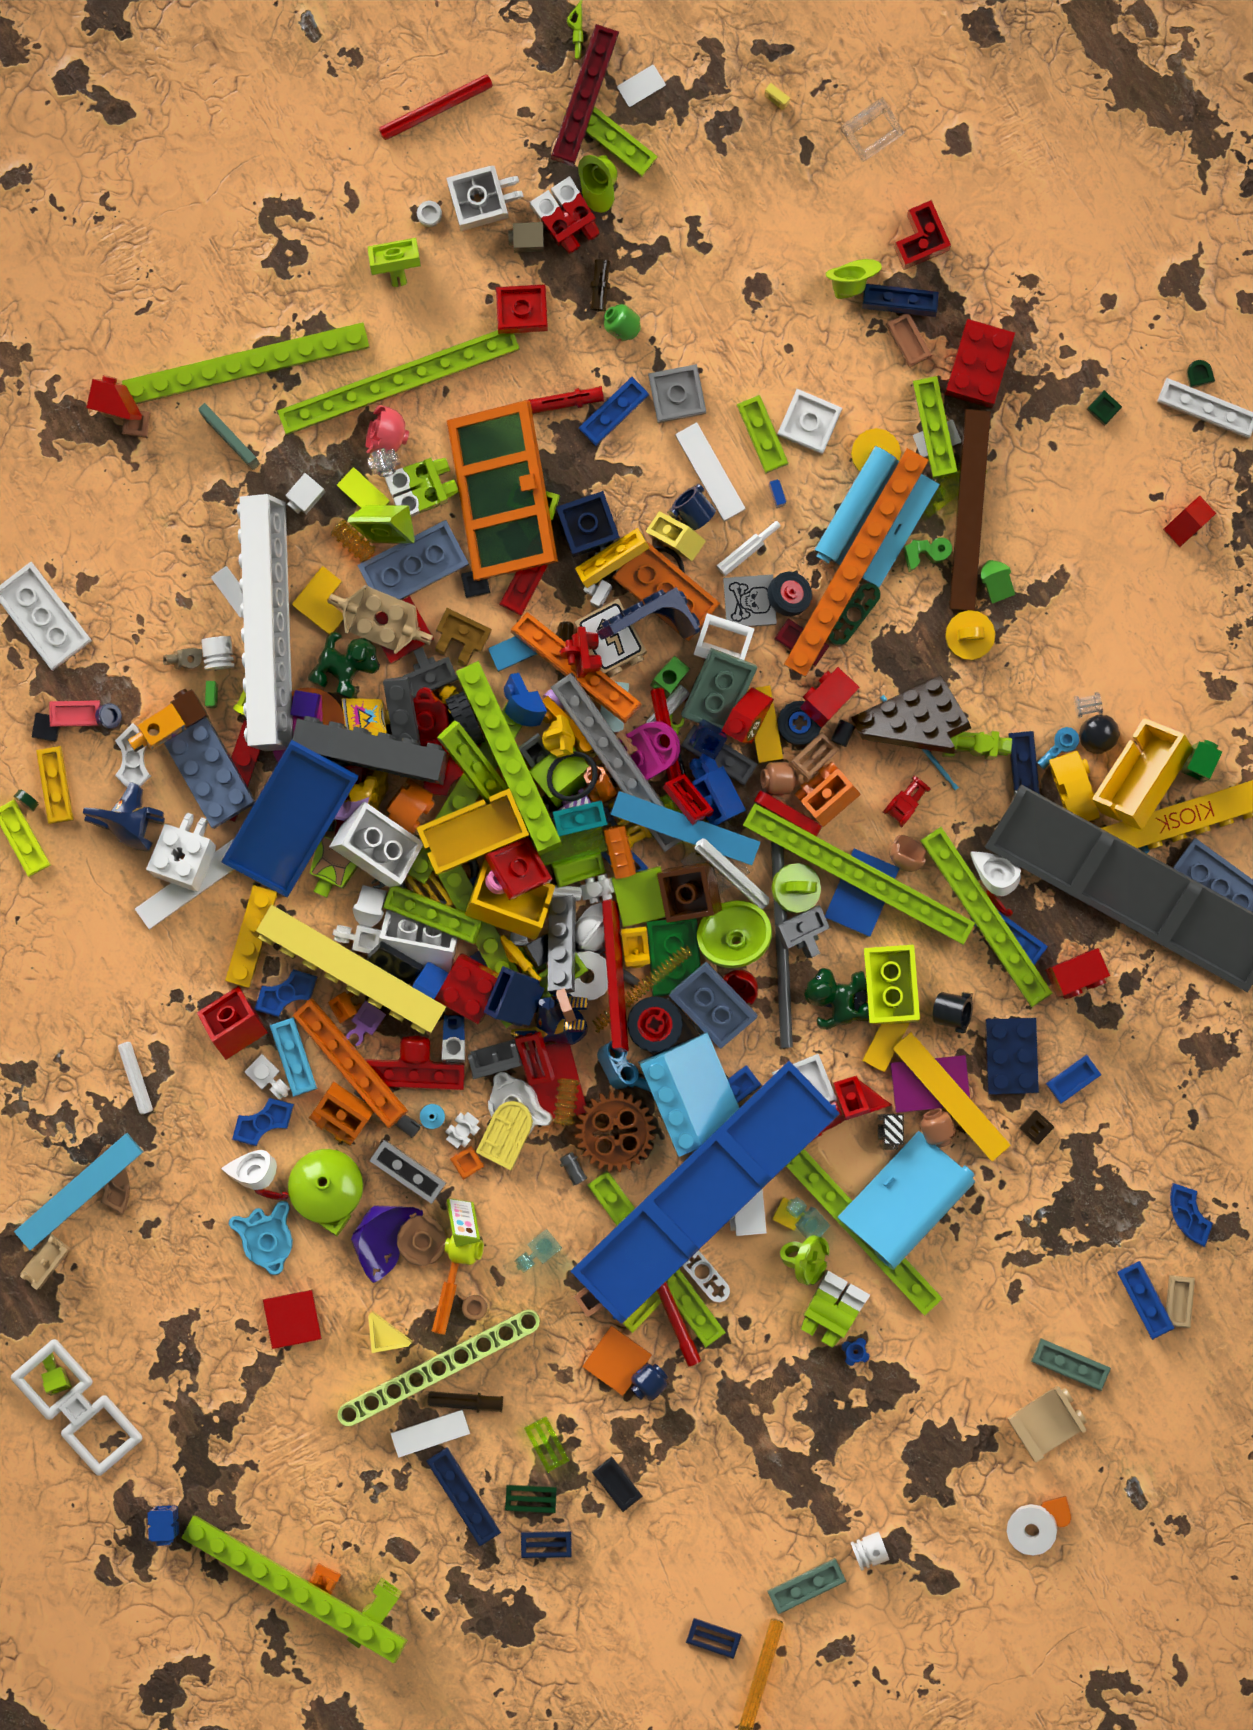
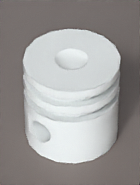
[201,636,234,670]
[850,1531,889,1571]

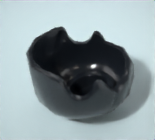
[1079,714,1120,754]

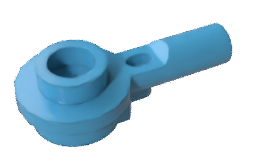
[1037,727,1079,769]

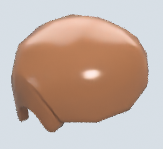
[889,835,927,872]

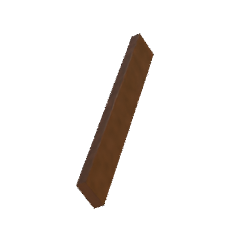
[949,409,991,611]

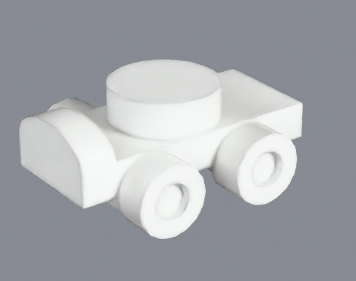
[580,874,615,904]
[445,1112,480,1149]

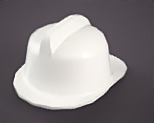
[575,903,622,955]

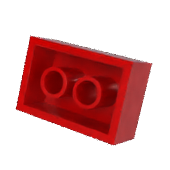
[944,319,1015,409]
[1045,948,1110,1000]

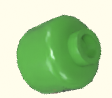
[604,304,641,341]

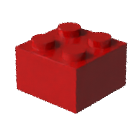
[435,953,499,1024]

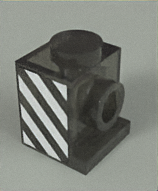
[877,1114,904,1150]

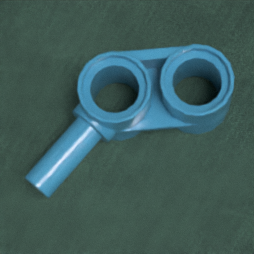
[597,1041,651,1092]

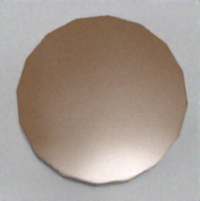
[397,1215,447,1266]

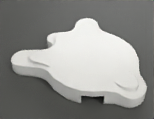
[488,1072,553,1135]

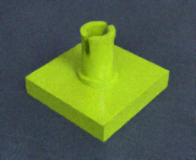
[367,238,421,287]

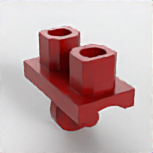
[559,627,602,678]

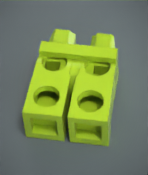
[347,1577,402,1648]

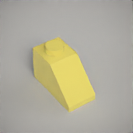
[645,511,706,561]

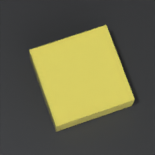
[765,83,790,110]

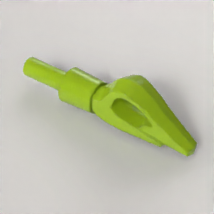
[567,0,584,59]

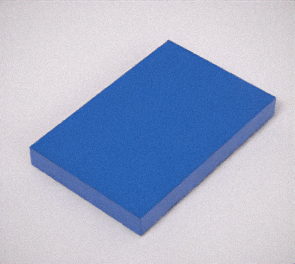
[825,848,899,937]

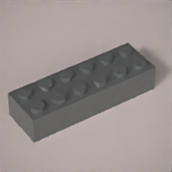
[292,716,450,785]

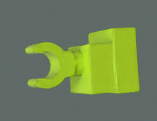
[41,1353,72,1396]

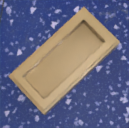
[1166,1275,1195,1328]

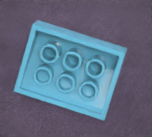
[638,1032,739,1157]

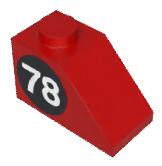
[722,687,774,743]

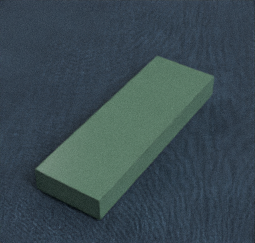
[1031,1338,1111,1391]
[767,1558,846,1614]

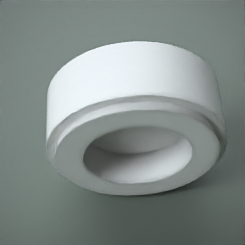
[417,201,442,227]

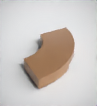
[97,1146,130,1215]

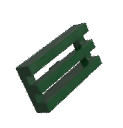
[505,1484,557,1513]

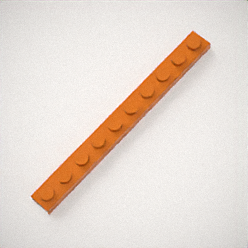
[784,448,929,677]

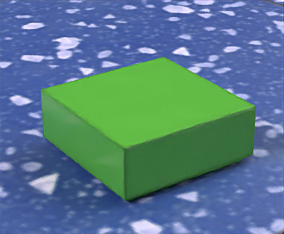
[205,681,218,708]

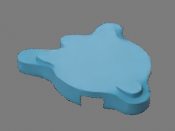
[229,1201,293,1275]

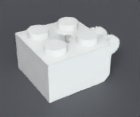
[446,166,524,231]
[146,813,216,893]

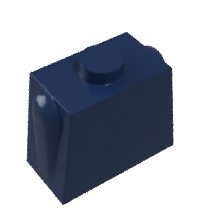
[484,966,545,1026]

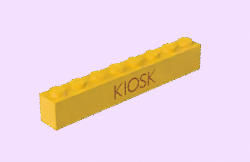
[1101,780,1253,850]

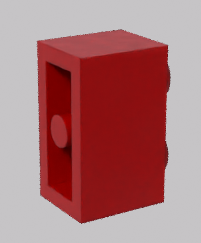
[800,667,860,728]

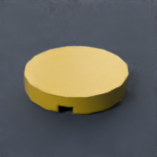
[851,428,901,472]

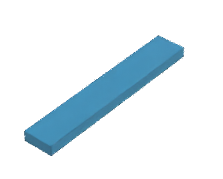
[610,791,760,865]

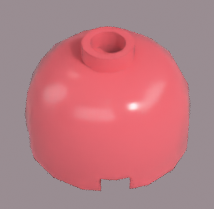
[365,405,409,456]

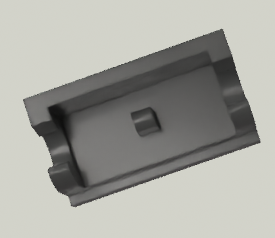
[468,1039,523,1079]

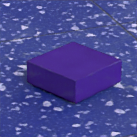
[290,690,321,718]

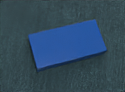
[1046,1054,1101,1104]

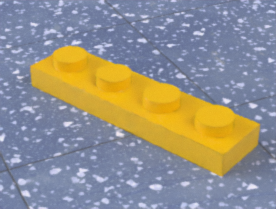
[225,885,278,988]

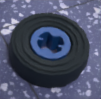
[777,701,821,745]

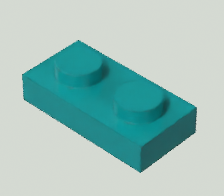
[552,800,607,836]

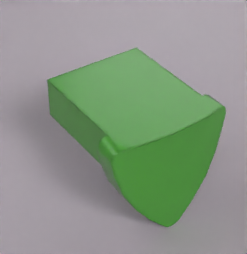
[981,560,1015,603]

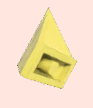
[368,1311,413,1353]

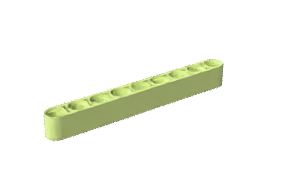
[337,1309,540,1426]

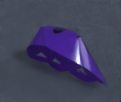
[351,1206,423,1283]

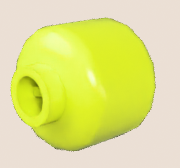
[445,1234,484,1265]

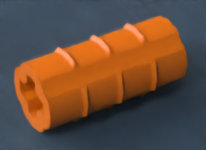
[603,824,636,879]

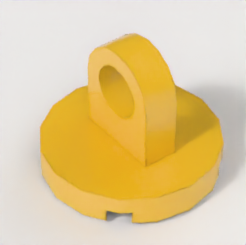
[945,610,995,661]

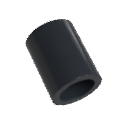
[831,720,855,747]

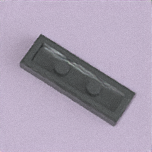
[681,725,758,786]

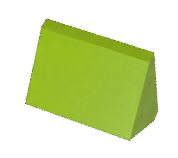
[347,505,415,543]
[529,748,589,809]

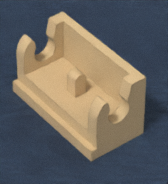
[20,1234,71,1290]

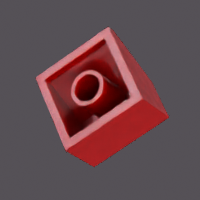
[197,986,268,1060]

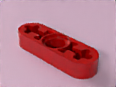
[754,790,823,837]

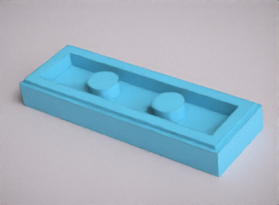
[270,1017,318,1097]

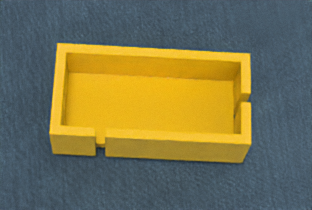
[1092,718,1194,830]
[416,789,529,876]

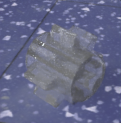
[367,448,400,477]

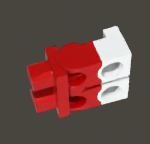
[530,176,600,254]

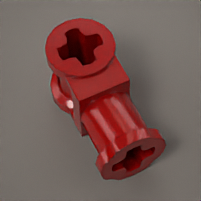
[882,775,931,828]

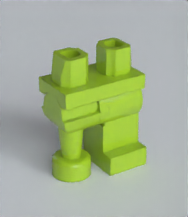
[942,731,1012,760]

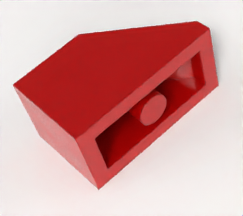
[86,375,142,420]

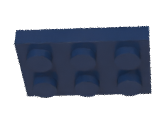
[985,1018,1039,1094]

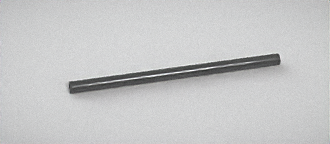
[771,841,793,1048]

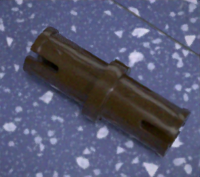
[590,259,610,312]

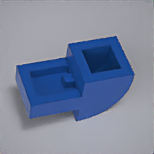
[504,673,547,727]

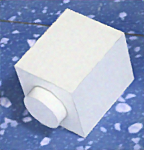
[285,473,325,515]

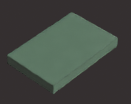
[198,403,260,470]
[681,648,758,733]

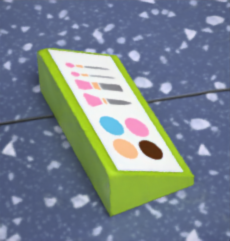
[447,1199,481,1247]

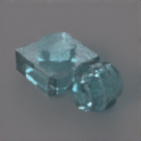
[786,1197,831,1239]
[515,1229,562,1273]

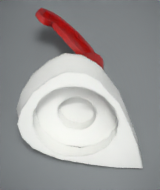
[970,851,1021,917]
[221,1150,289,1200]

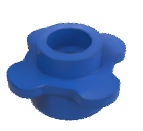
[842,1338,870,1366]

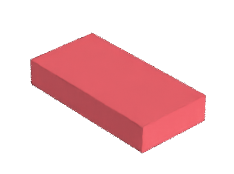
[49,700,100,727]

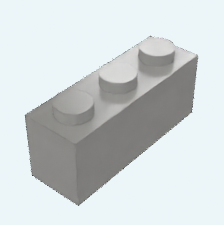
[370,1140,447,1204]

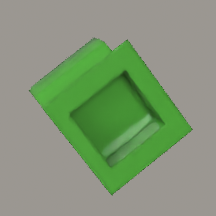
[903,538,952,572]

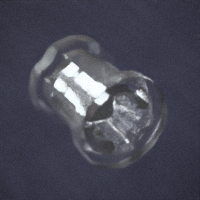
[1074,692,1103,718]

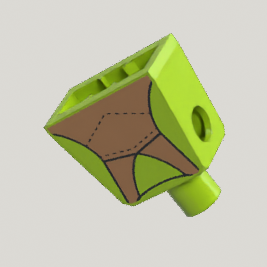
[310,836,358,898]

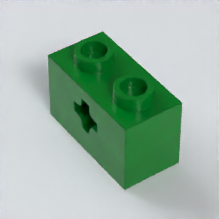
[1181,740,1222,782]

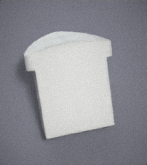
[353,885,387,927]

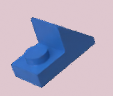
[412,962,449,1000]

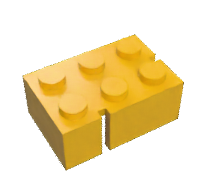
[465,860,555,940]

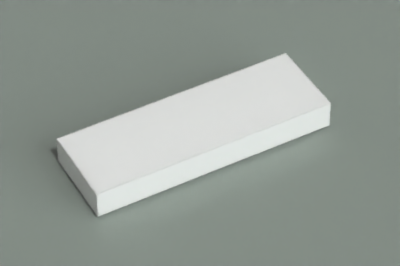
[391,1409,470,1458]

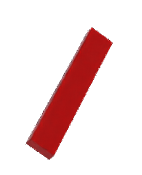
[602,900,629,1052]

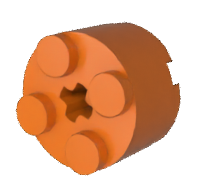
[383,778,435,834]

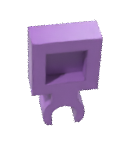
[346,1000,386,1046]

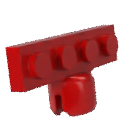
[365,1036,465,1090]

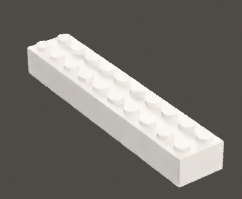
[237,494,293,751]

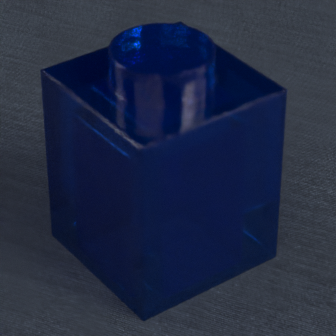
[690,719,727,760]

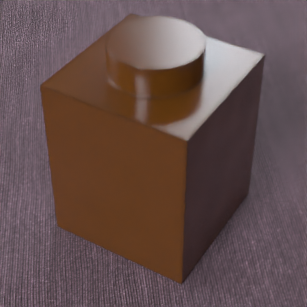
[170,689,209,729]

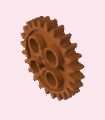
[574,1091,656,1172]

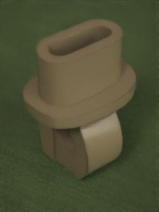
[163,648,202,669]

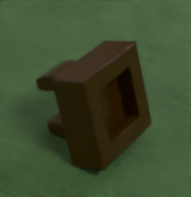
[1019,1110,1054,1145]

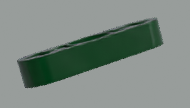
[828,583,880,646]

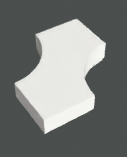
[115,723,151,787]

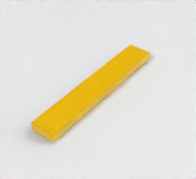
[892,1032,1011,1162]

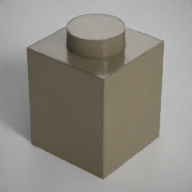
[508,222,544,253]

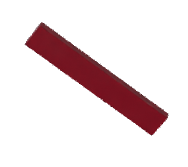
[550,24,619,167]

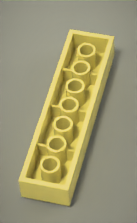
[256,905,446,1034]

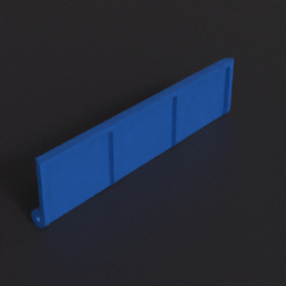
[571,1061,840,1324]

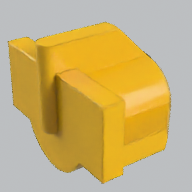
[542,715,575,758]

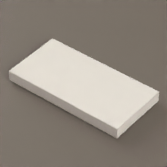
[0,562,92,671]

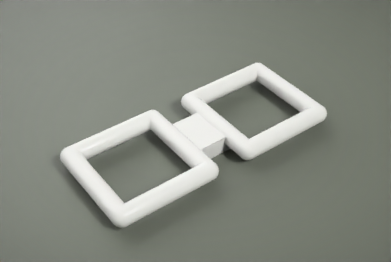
[11,1339,142,1476]

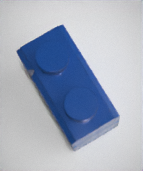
[147,1505,179,1546]

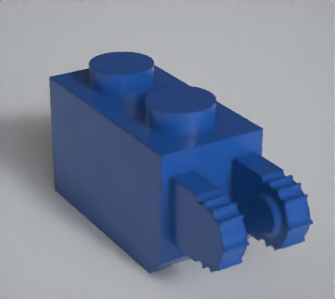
[689,753,746,826]

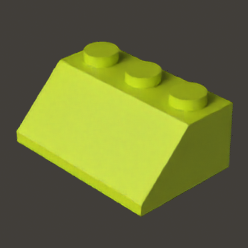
[864,945,920,1024]

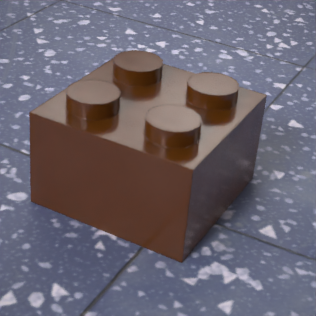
[657,862,722,923]

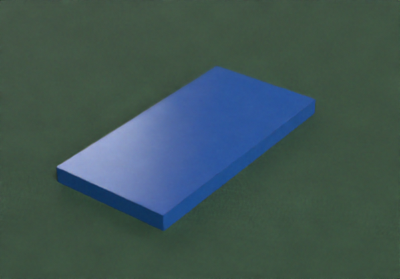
[221,740,358,898]

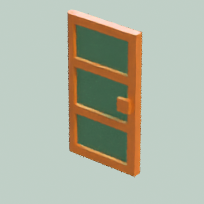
[447,400,558,581]

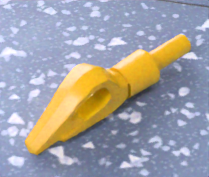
[500,935,542,982]

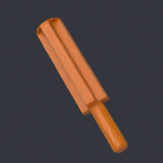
[431,1262,459,1335]

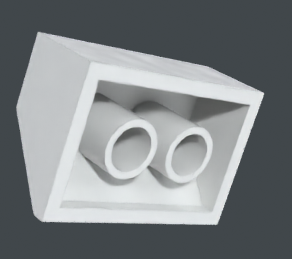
[329,802,423,887]
[378,909,458,973]

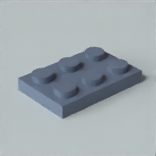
[669,962,758,1049]

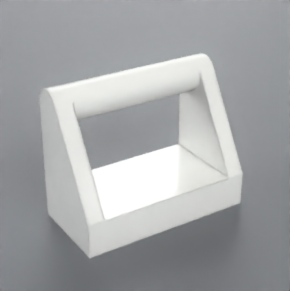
[694,613,754,660]

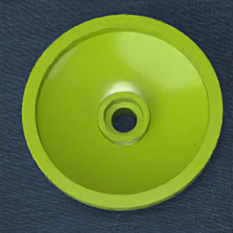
[697,900,772,968]
[288,1149,363,1224]

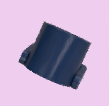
[667,484,716,530]

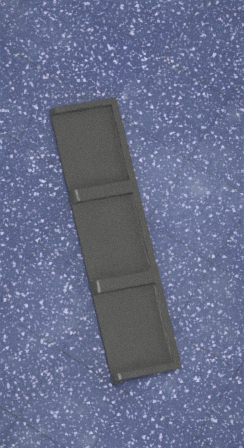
[985,784,1253,993]

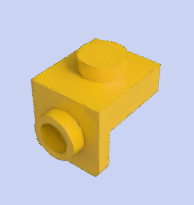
[621,927,650,968]

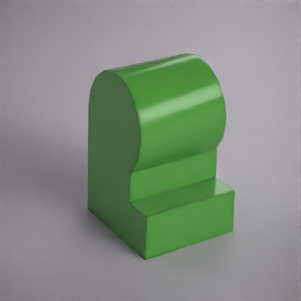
[650,656,690,699]

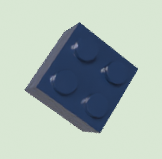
[556,491,620,558]

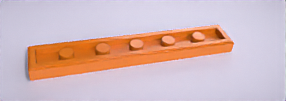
[511,612,641,724]
[293,998,408,1129]

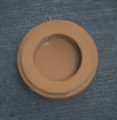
[462,1295,487,1320]

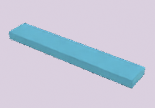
[14,1133,143,1250]

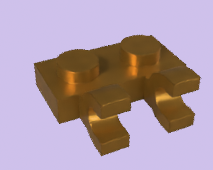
[435,608,492,666]

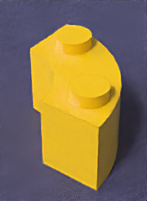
[1049,751,1100,821]

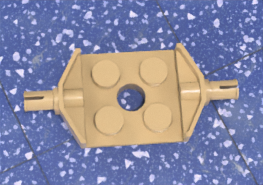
[328,585,433,654]

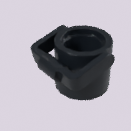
[933,992,973,1033]

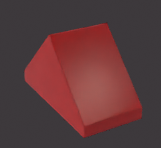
[1163,496,1217,547]

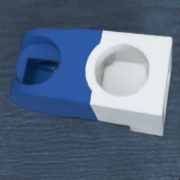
[442,1015,465,1063]

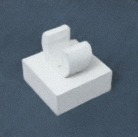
[583,580,612,609]

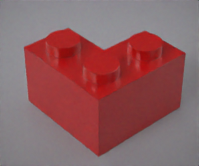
[894,200,951,270]

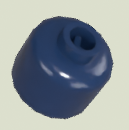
[631,1364,668,1401]

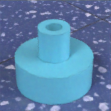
[420,1104,445,1129]

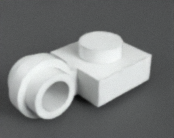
[332,925,381,954]
[244,1054,290,1099]

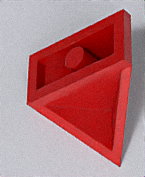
[833,1075,892,1120]

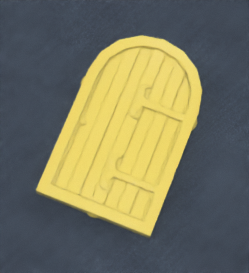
[476,1101,533,1170]

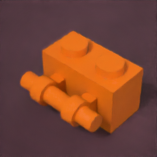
[795,761,861,827]
[309,1081,374,1146]

